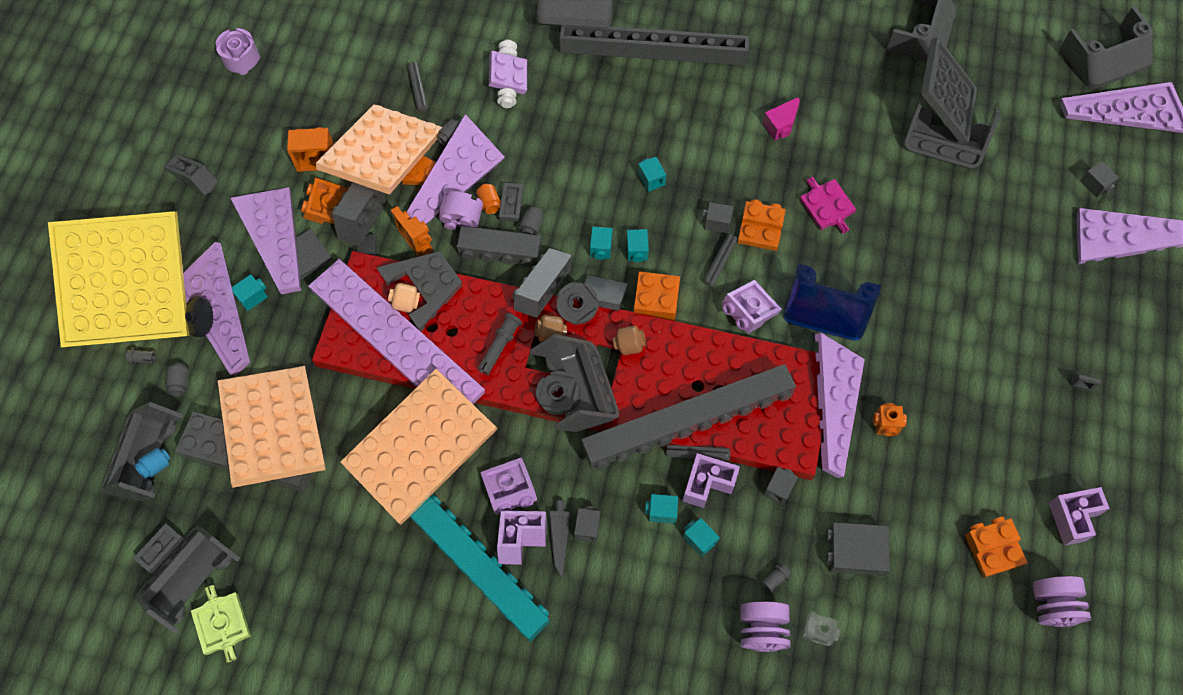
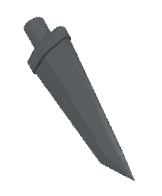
[549,500,571,579]

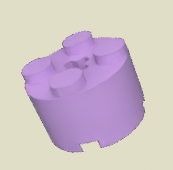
[216,28,260,75]
[439,191,483,230]

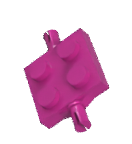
[800,177,856,234]

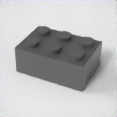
[332,182,386,247]

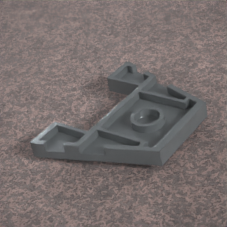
[377,251,462,332]

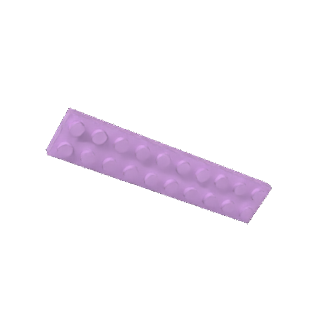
[309,259,485,404]

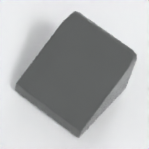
[357,234,378,256]
[1071,372,1101,391]

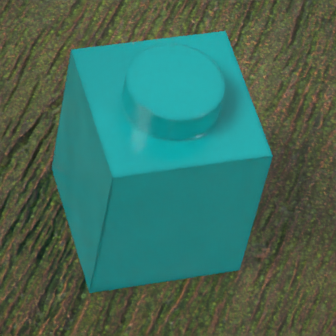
[638,157,666,192]
[590,226,613,260]
[627,229,649,262]
[232,274,268,311]
[645,494,678,524]
[683,518,720,558]

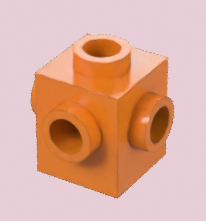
[873,403,907,436]

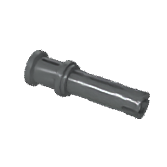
[477,313,522,375]

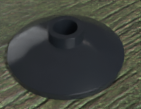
[185,296,213,337]

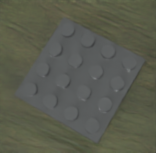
[921,37,977,144]

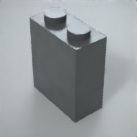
[826,522,890,576]

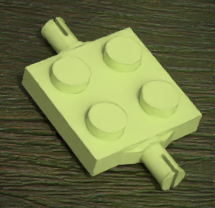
[191,585,251,663]

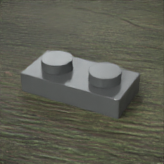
[499,183,524,222]
[133,523,184,574]

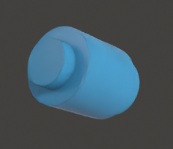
[134,448,170,479]

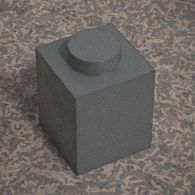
[1080,161,1119,198]
[702,202,733,233]
[764,467,798,506]
[574,506,601,543]

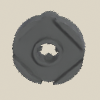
[557,282,599,325]
[536,371,580,415]

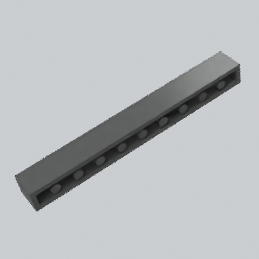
[560,25,749,65]
[582,364,796,470]

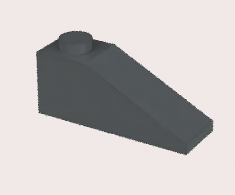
[164,154,218,195]

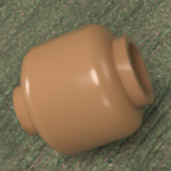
[534,315,567,342]
[613,326,646,356]

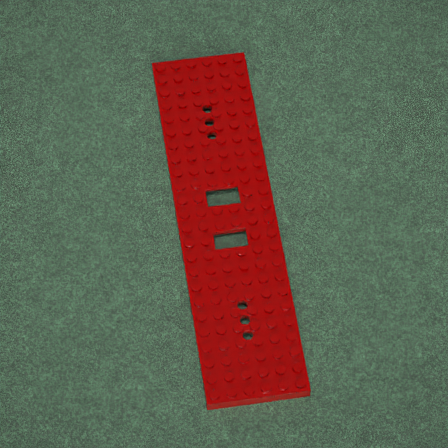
[312,251,823,480]

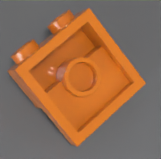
[301,177,349,225]
[738,200,786,251]
[391,206,433,257]
[965,517,1028,578]

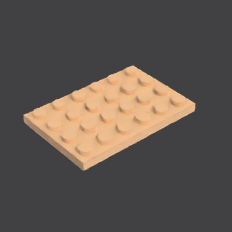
[316,105,442,195]
[218,366,325,488]
[341,369,497,525]

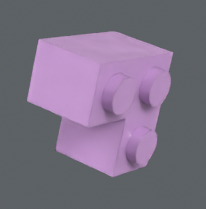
[683,453,740,508]
[1049,487,1110,546]
[497,511,547,564]

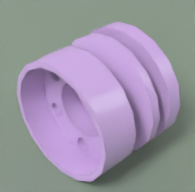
[1032,576,1091,627]
[740,602,791,652]

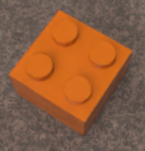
[287,127,334,172]
[634,272,680,321]

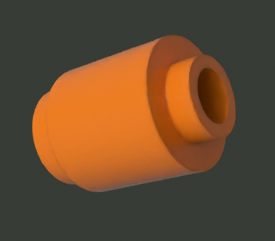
[476,184,501,214]

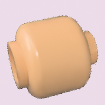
[388,283,420,313]

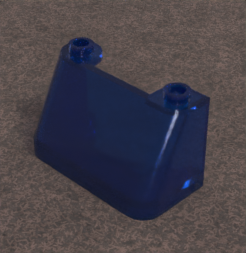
[783,263,881,341]

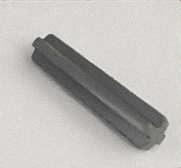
[408,62,428,112]
[704,234,737,287]
[666,444,731,461]

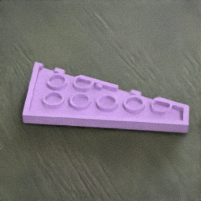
[1059,82,1183,133]
[407,114,505,225]
[231,187,301,294]
[1077,208,1183,264]
[183,242,250,376]
[815,333,865,478]

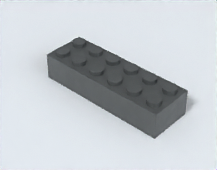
[175,412,313,493]

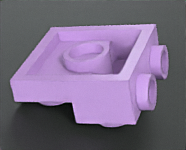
[721,280,781,334]
[480,457,537,515]

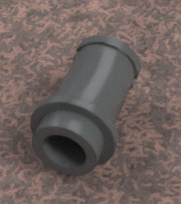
[126,348,156,365]
[762,564,791,593]

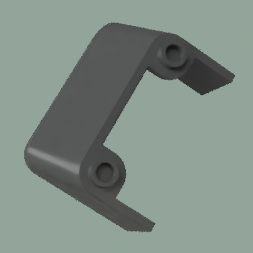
[537,0,614,28]
[886,0,956,61]
[1059,6,1153,89]
[905,86,1001,168]
[530,334,619,432]
[100,402,184,501]
[136,526,240,634]

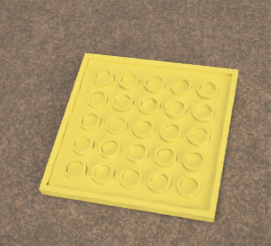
[48,211,190,347]

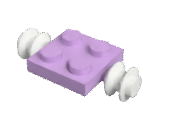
[489,40,527,108]

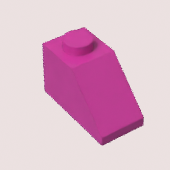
[763,97,800,140]

